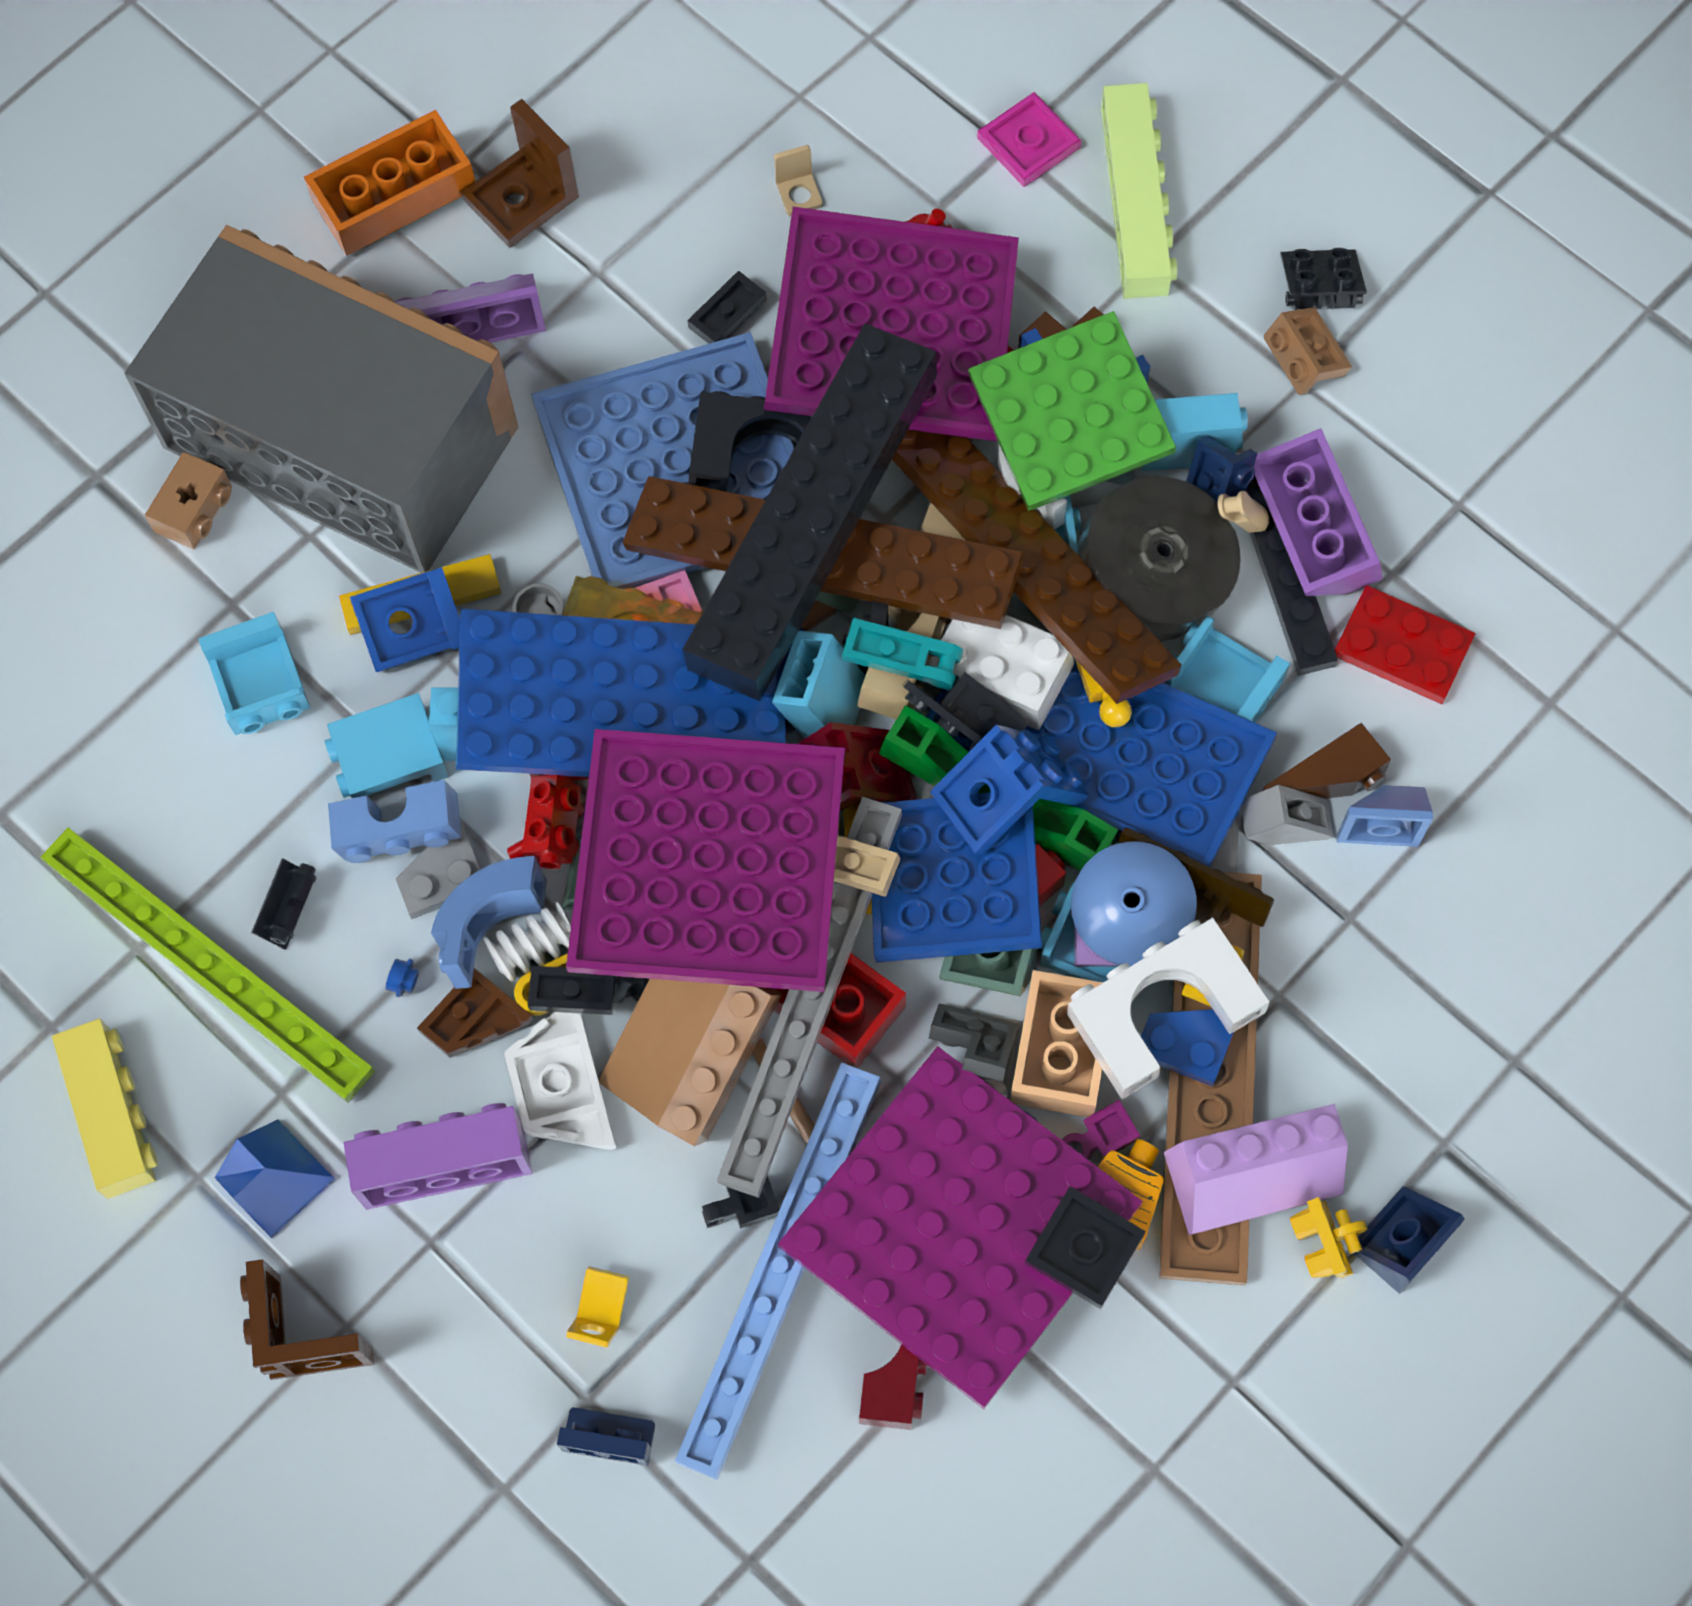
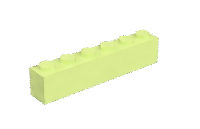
[1101,83,1177,299]

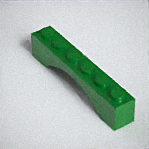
[879,705,1118,872]

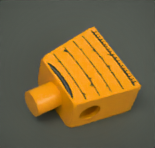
[1098,1139,1165,1250]

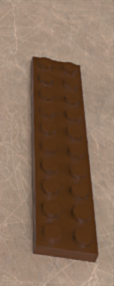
[892,429,1182,704]
[622,476,1024,629]

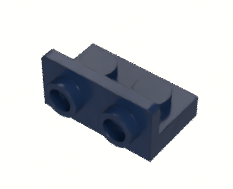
[1180,436,1258,527]
[557,1407,656,1466]

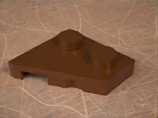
[417,968,534,1058]

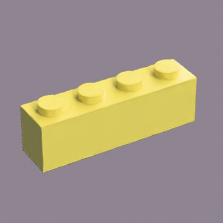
[52,1018,158,1199]

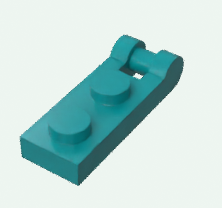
[842,618,964,690]

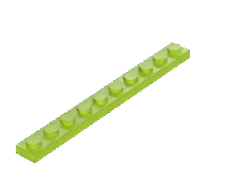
[40,827,375,1103]

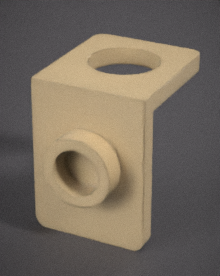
[774,145,822,216]

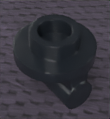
[614,976,649,1004]

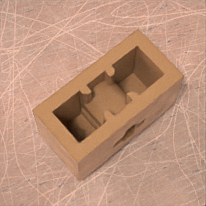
[144,452,232,550]

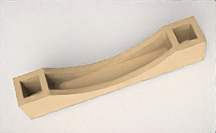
[857,502,965,719]

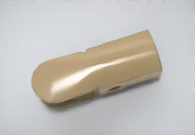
[1218,491,1269,533]

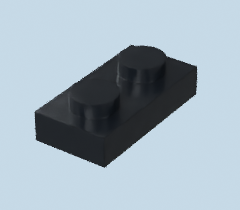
[687,271,767,344]
[528,966,616,1015]

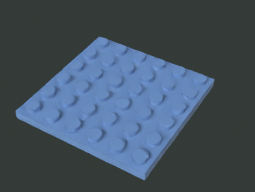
[531,332,794,599]

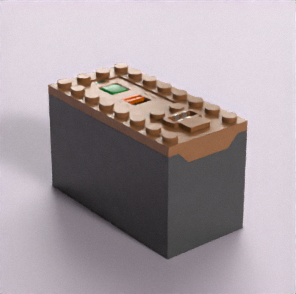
[124,224,519,573]

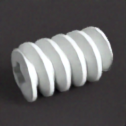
[483,902,571,982]

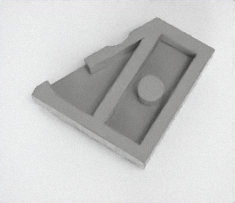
[396,818,480,919]

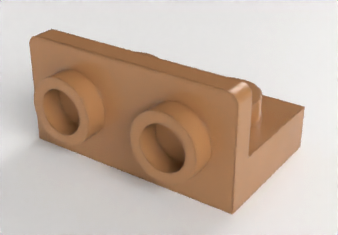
[1264,307,1352,395]

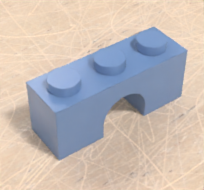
[328,780,462,863]

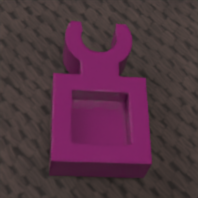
[1062,1100,1142,1161]

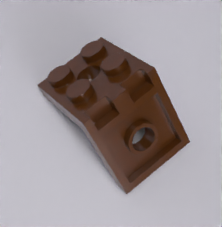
[461,98,579,248]
[240,1259,374,1380]

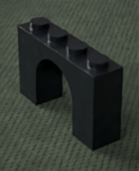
[688,391,812,492]

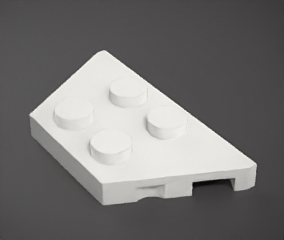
[504,1012,616,1150]

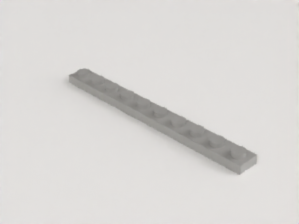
[717,797,902,1198]

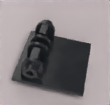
[1280,247,1367,310]

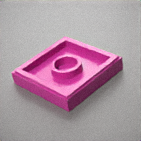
[977,92,1081,187]

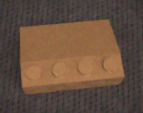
[598,979,783,1146]

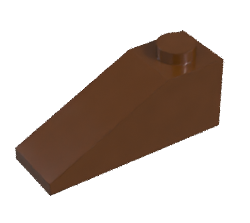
[1262,722,1391,799]

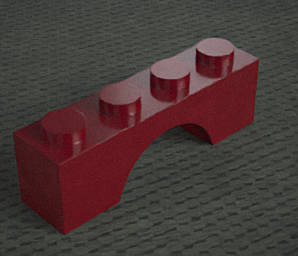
[859,1345,927,1430]

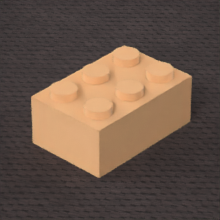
[1010,970,1103,1117]

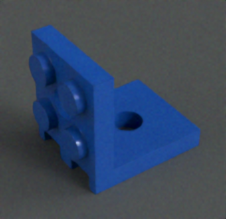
[350,567,460,672]
[930,724,1090,854]

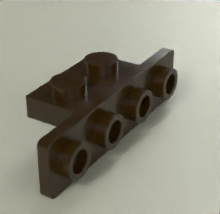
[1118,827,1274,927]

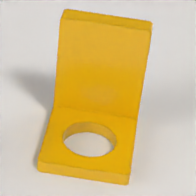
[566,1266,629,1347]

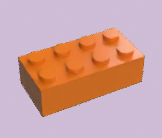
[304,110,476,256]

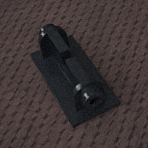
[251,858,317,950]

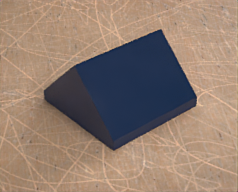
[1353,1186,1465,1294]

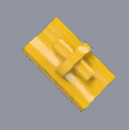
[1290,1197,1367,1278]

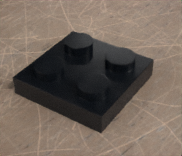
[1025,1186,1146,1309]

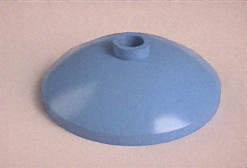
[1071,842,1197,967]

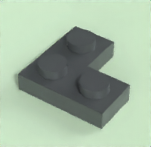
[928,1003,1019,1082]

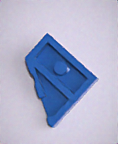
[1141,1009,1234,1087]

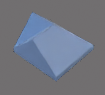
[1337,785,1433,847]

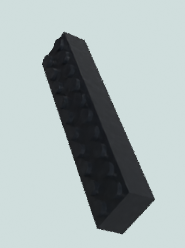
[682,323,937,701]

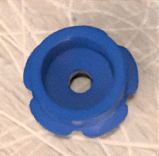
[385,958,419,997]

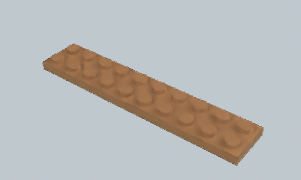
[1159,872,1262,1286]

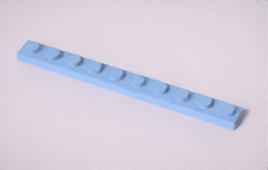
[675,1063,882,1480]

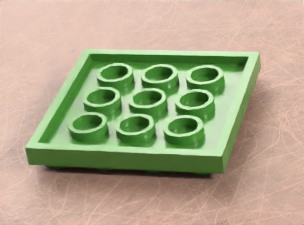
[968,311,1176,511]

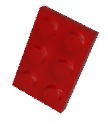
[1335,585,1476,704]

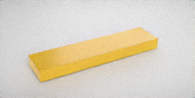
[339,554,502,635]

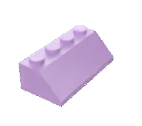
[1164,1104,1348,1235]

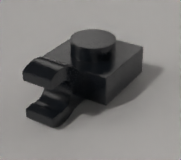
[702,1175,780,1229]

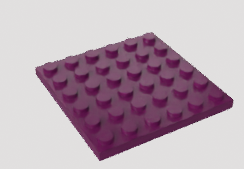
[764,206,1019,441]
[566,729,845,992]
[778,1046,1143,1410]

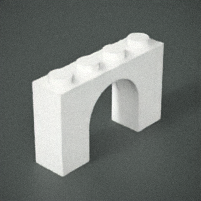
[1067,918,1269,1099]

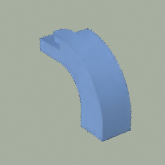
[431,856,547,989]

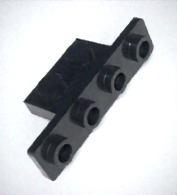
[903,671,1029,750]

